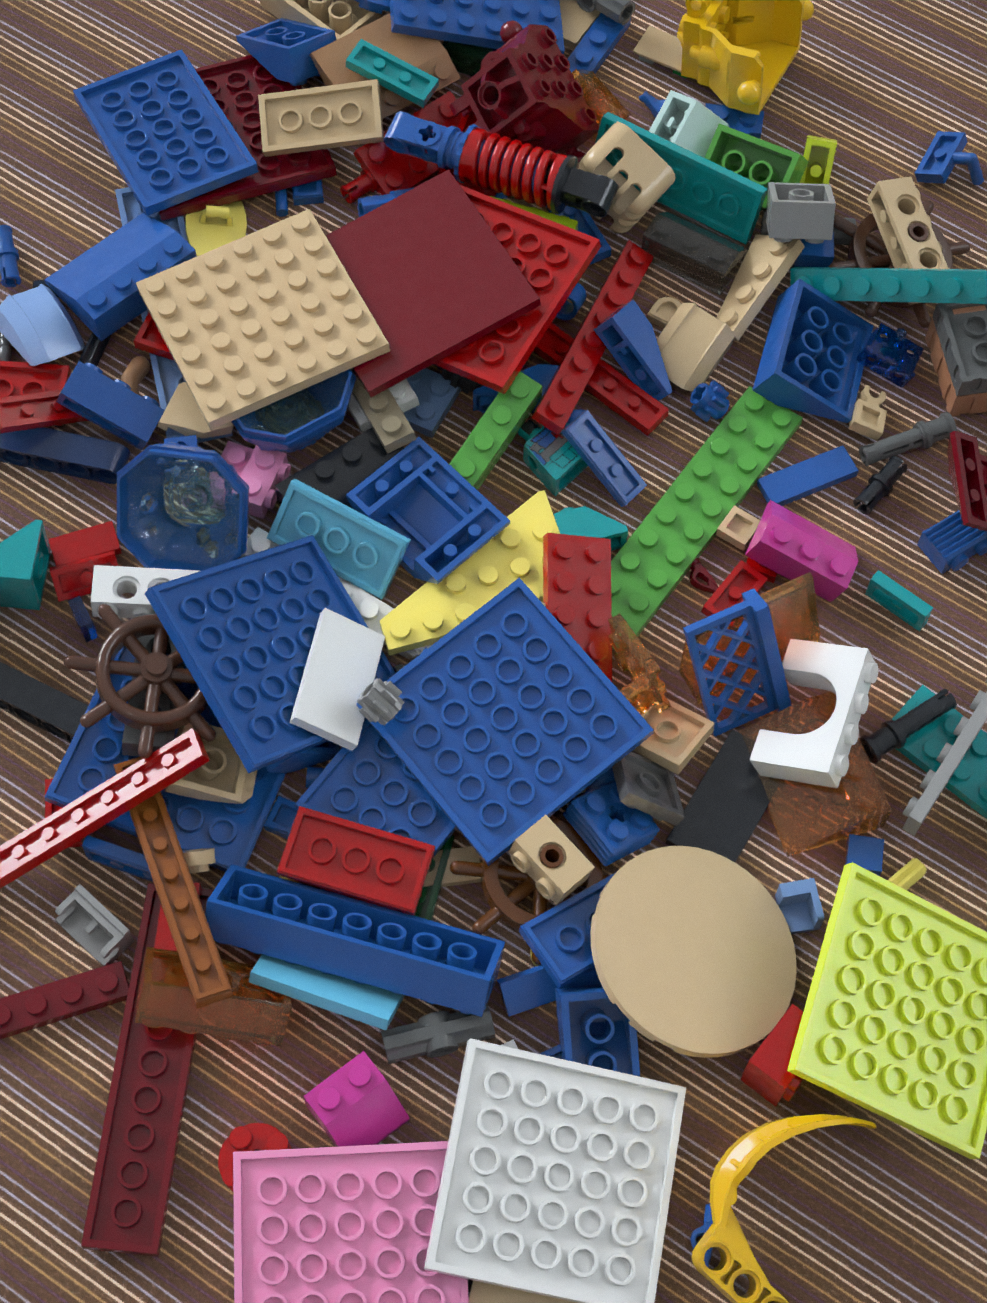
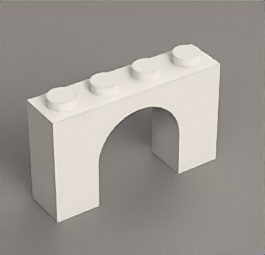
[750,639,878,788]

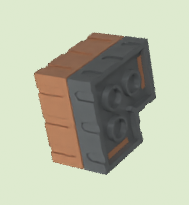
[925,303,987,417]

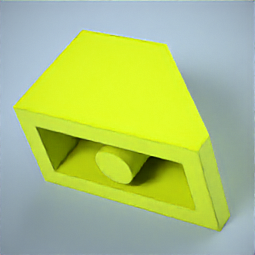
[800,135,837,184]

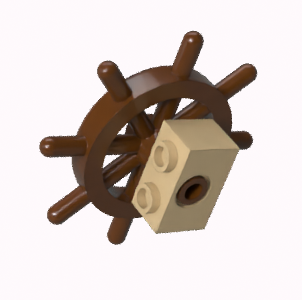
[450,815,610,965]

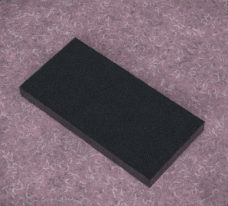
[665,729,784,863]

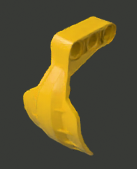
[692,1114,877,1303]

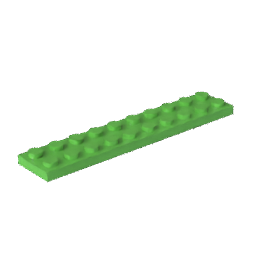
[611,386,803,656]

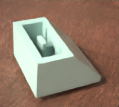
[649,90,729,158]

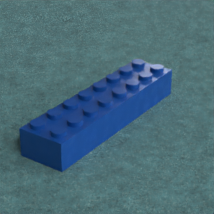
[205,864,505,1017]

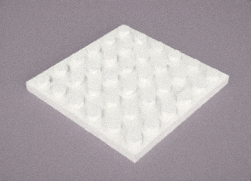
[424,1039,686,1303]

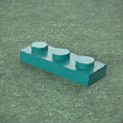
[346,39,439,108]

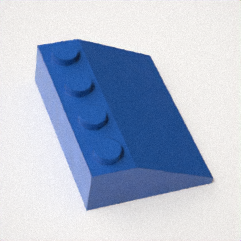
[45,212,197,341]
[753,279,873,423]

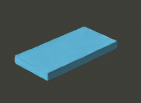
[267,479,411,599]
[249,954,405,1030]

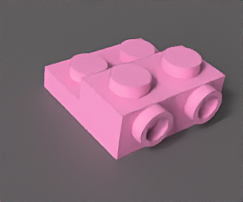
[202,441,291,519]

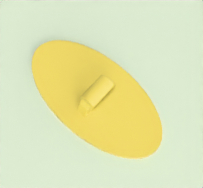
[185,200,247,256]

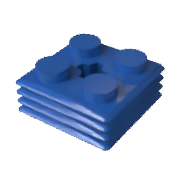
[563,779,660,866]

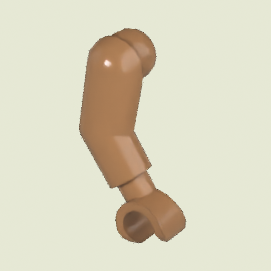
[121,356,150,395]

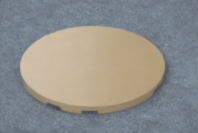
[590,846,797,1058]

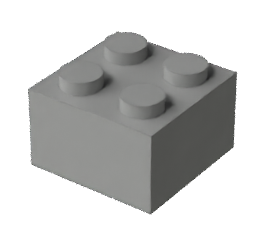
[765,182,836,244]

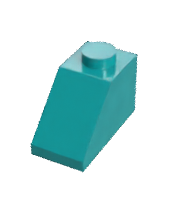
[553,506,628,551]

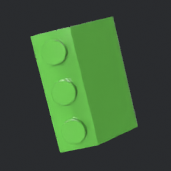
[704,124,809,209]

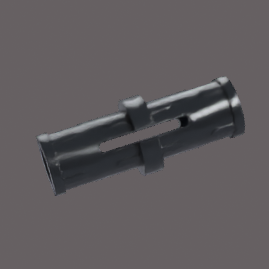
[853,456,908,515]

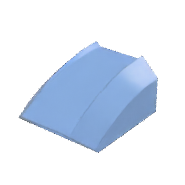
[0,284,85,366]

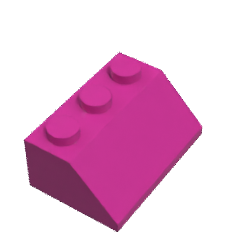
[745,500,858,602]

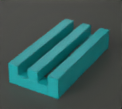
[865,570,933,632]

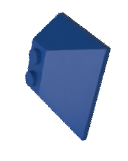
[346,437,510,584]

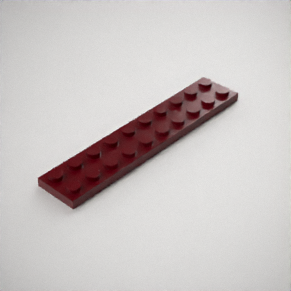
[81,883,214,1257]

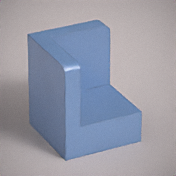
[775,878,824,934]

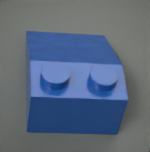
[236,18,336,86]
[555,984,640,1077]

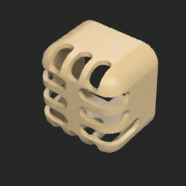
[578,121,676,234]

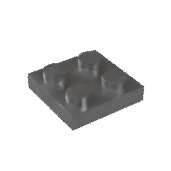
[612,752,685,826]

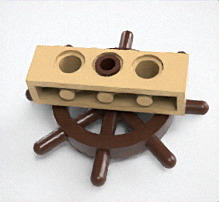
[828,176,970,328]

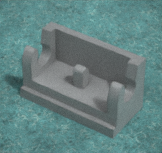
[55,884,134,966]

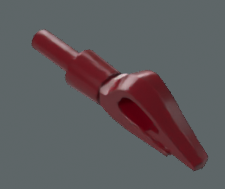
[689,558,718,594]

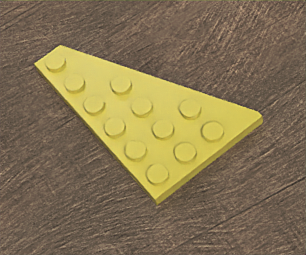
[380,490,560,656]

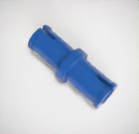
[0,225,21,288]

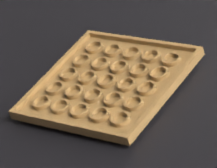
[136,209,390,430]

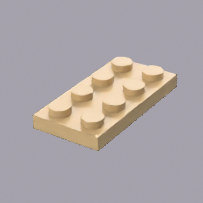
[258,79,384,157]

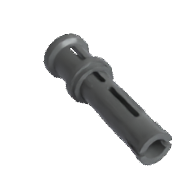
[859,412,957,466]

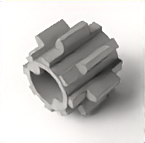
[357,678,404,725]

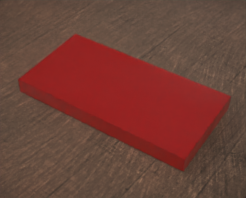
[276,806,436,916]

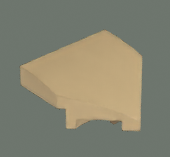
[157,382,234,439]

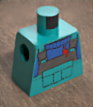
[518,420,588,496]

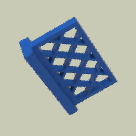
[683,588,793,737]

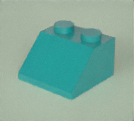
[0,520,51,610]

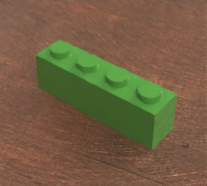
[449,372,543,490]

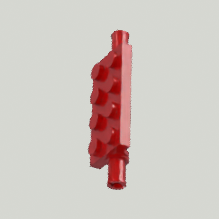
[340,91,462,204]

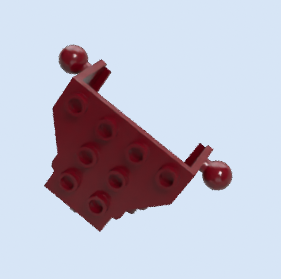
[449,20,599,163]

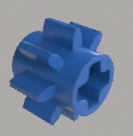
[690,380,730,422]

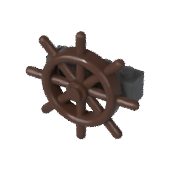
[64,604,216,758]

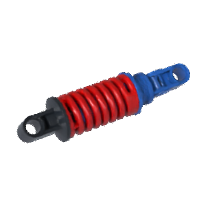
[383,111,619,217]

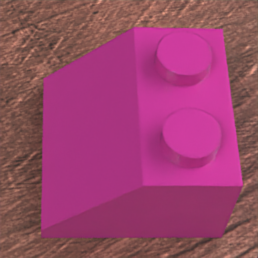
[303,1051,410,1147]

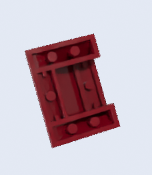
[947,431,987,531]

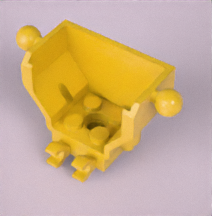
[677,0,814,115]

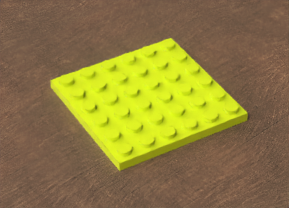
[787,862,987,1159]

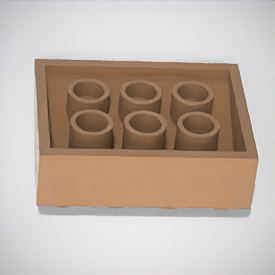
[310,13,461,120]

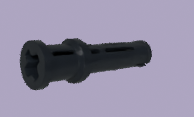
[858,689,957,764]

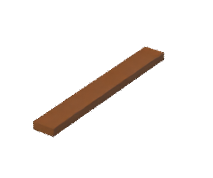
[114,757,233,1009]

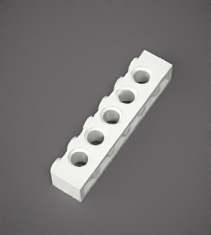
[91,565,199,619]

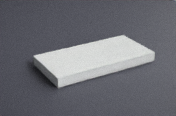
[289,608,385,751]

